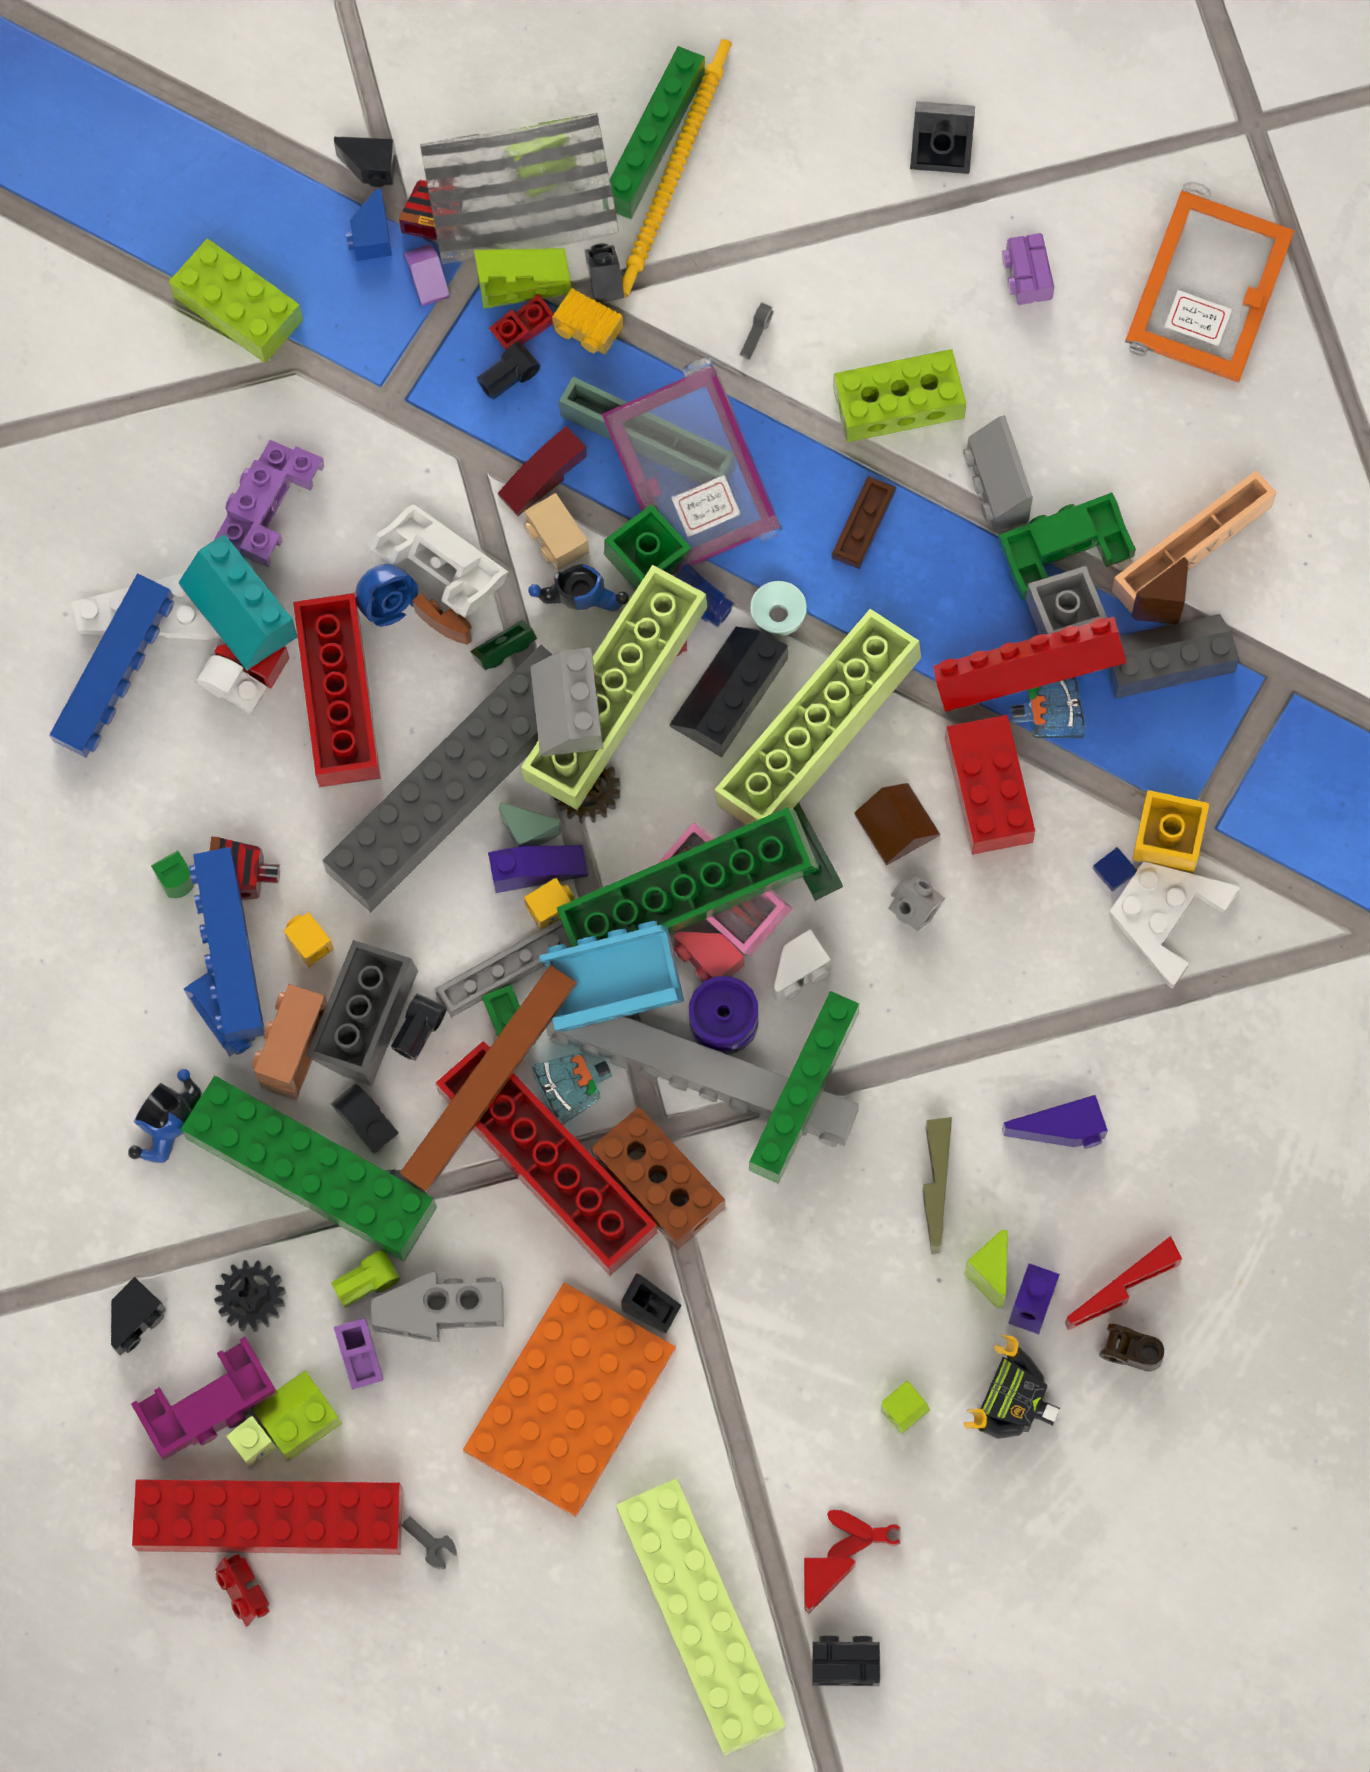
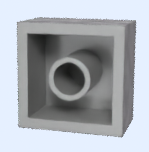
[1025,566,1107,635]

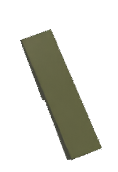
[922,1117,952,1254]

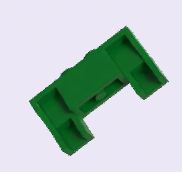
[998,492,1136,600]

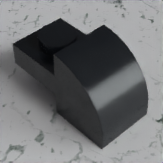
[331,1083,399,1154]

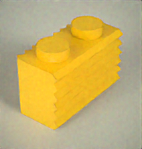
[552,288,623,355]

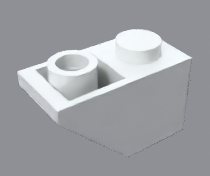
[774,929,831,1001]

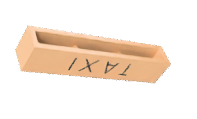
[1112,470,1277,614]

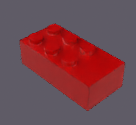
[945,715,1035,855]

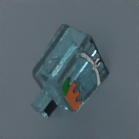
[1010,677,1086,738]
[531,1053,612,1125]

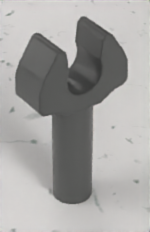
[739,302,774,359]
[401,1516,458,1569]

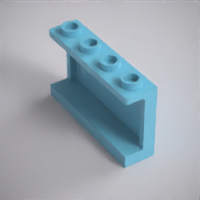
[539,921,684,1032]

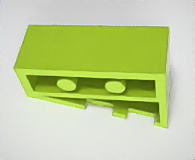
[474,248,571,309]

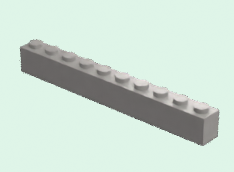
[546,1015,859,1147]

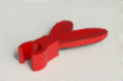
[827,1510,901,1558]

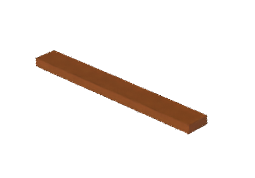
[400,965,577,1193]

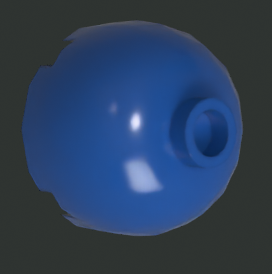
[355,564,419,627]

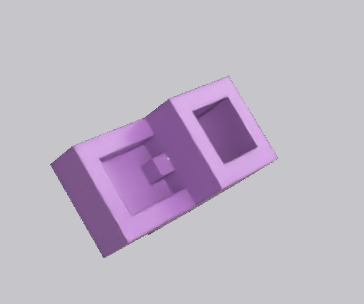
[334,1318,384,1390]

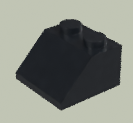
[910,101,975,174]

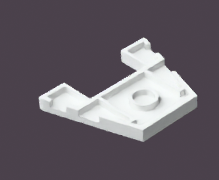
[1109,861,1240,989]

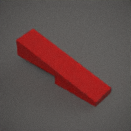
[1065,1236,1182,1330]

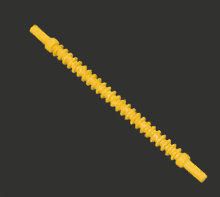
[622,39,732,297]

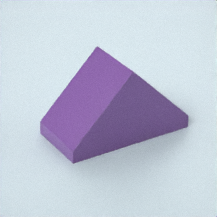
[403,244,450,306]

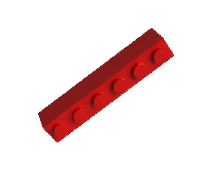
[933,616,1127,712]

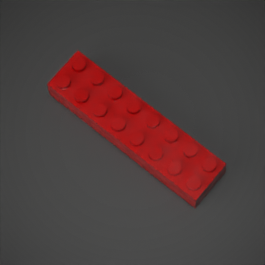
[435,1041,658,1276]
[132,1479,403,1555]

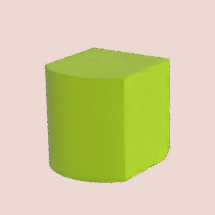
[881,1380,930,1434]

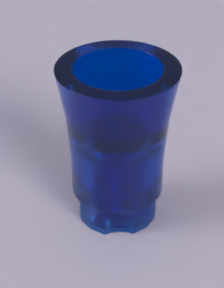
[675,563,735,628]

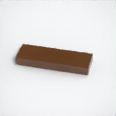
[832,476,896,569]

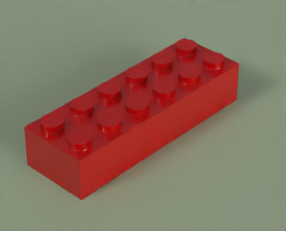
[293,593,381,788]

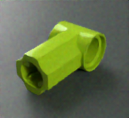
[330,1250,401,1308]

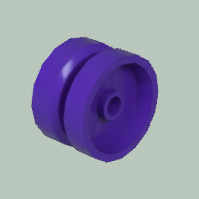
[689,976,758,1055]

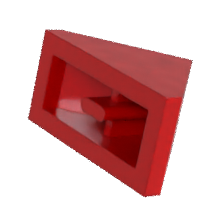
[804,1557,856,1614]

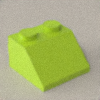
[251,1371,342,1462]

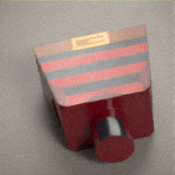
[399,178,461,241]
[210,836,280,900]

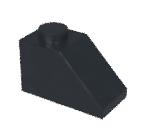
[334,136,396,187]

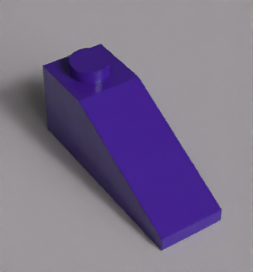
[488,845,588,893]
[1002,1095,1108,1149]

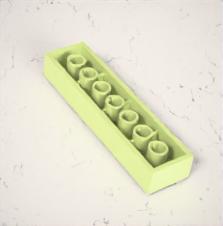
[521,565,707,810]
[714,609,921,825]
[616,1478,785,1756]

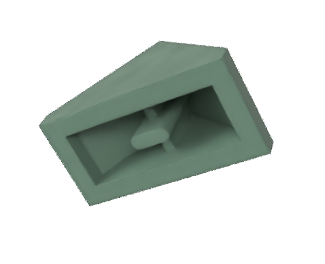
[499,803,562,847]

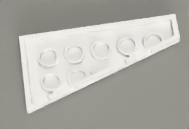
[71,557,254,640]

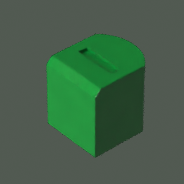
[151,850,195,898]

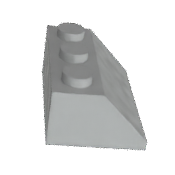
[963,415,1033,530]
[530,647,603,757]

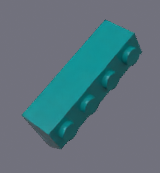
[178,534,298,671]

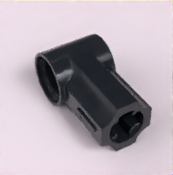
[477,342,541,400]
[391,993,447,1061]

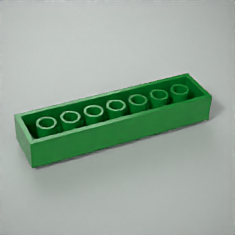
[557,807,819,947]
[180,1075,437,1262]

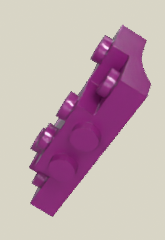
[131,1336,278,1461]

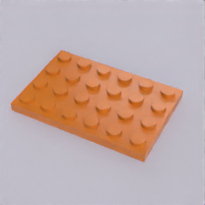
[463,1283,676,1517]

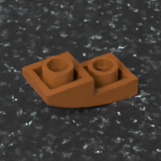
[412,593,472,645]

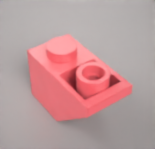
[673,931,744,983]

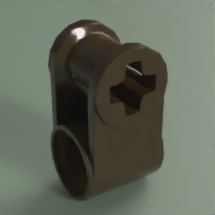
[1099,1324,1165,1372]

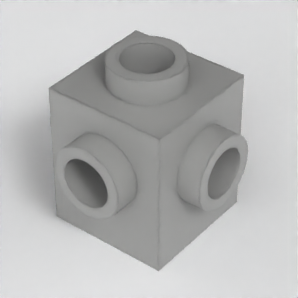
[888,876,945,931]

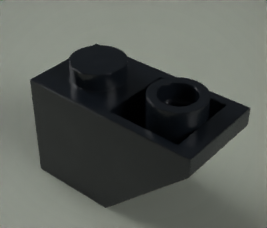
[584,243,624,302]
[111,1277,166,1356]

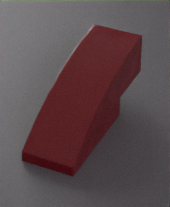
[498,426,587,517]

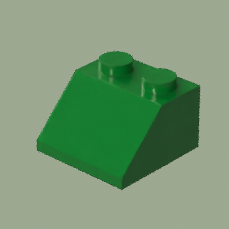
[604,504,691,590]

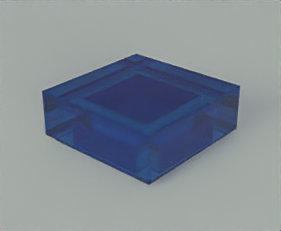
[1092,847,1137,892]

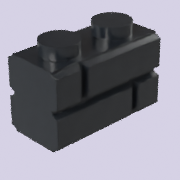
[812,1636,880,1686]

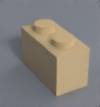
[523,493,589,570]

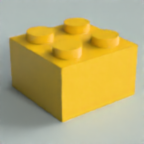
[1132,790,1210,874]

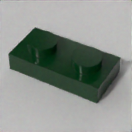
[470,620,537,671]

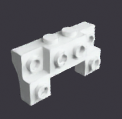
[370,504,508,618]

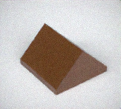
[1131,557,1188,624]
[854,783,940,866]

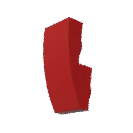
[489,294,554,350]

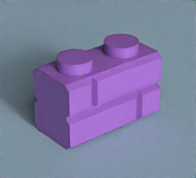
[1002,233,1054,305]

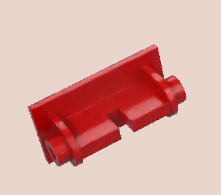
[215,1554,270,1627]

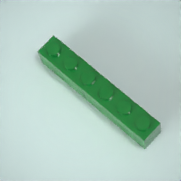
[604,46,705,219]
[749,991,860,1184]

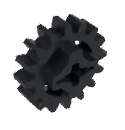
[214,1260,286,1332]

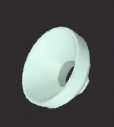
[750,581,807,636]

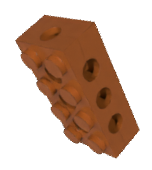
[591,1106,726,1250]

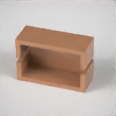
[252,984,327,1100]

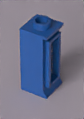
[184,972,255,1057]

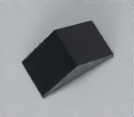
[621,1273,682,1333]

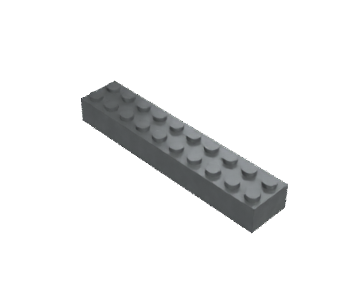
[322,645,553,913]

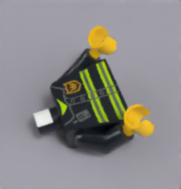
[964,1334,1060,1439]

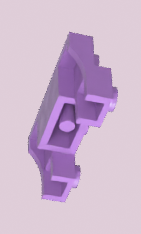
[214,440,324,567]

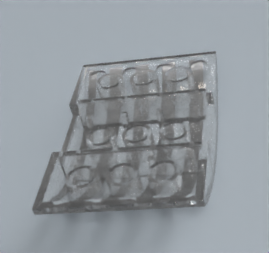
[420,113,619,264]

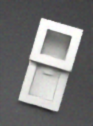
[195,655,267,714]

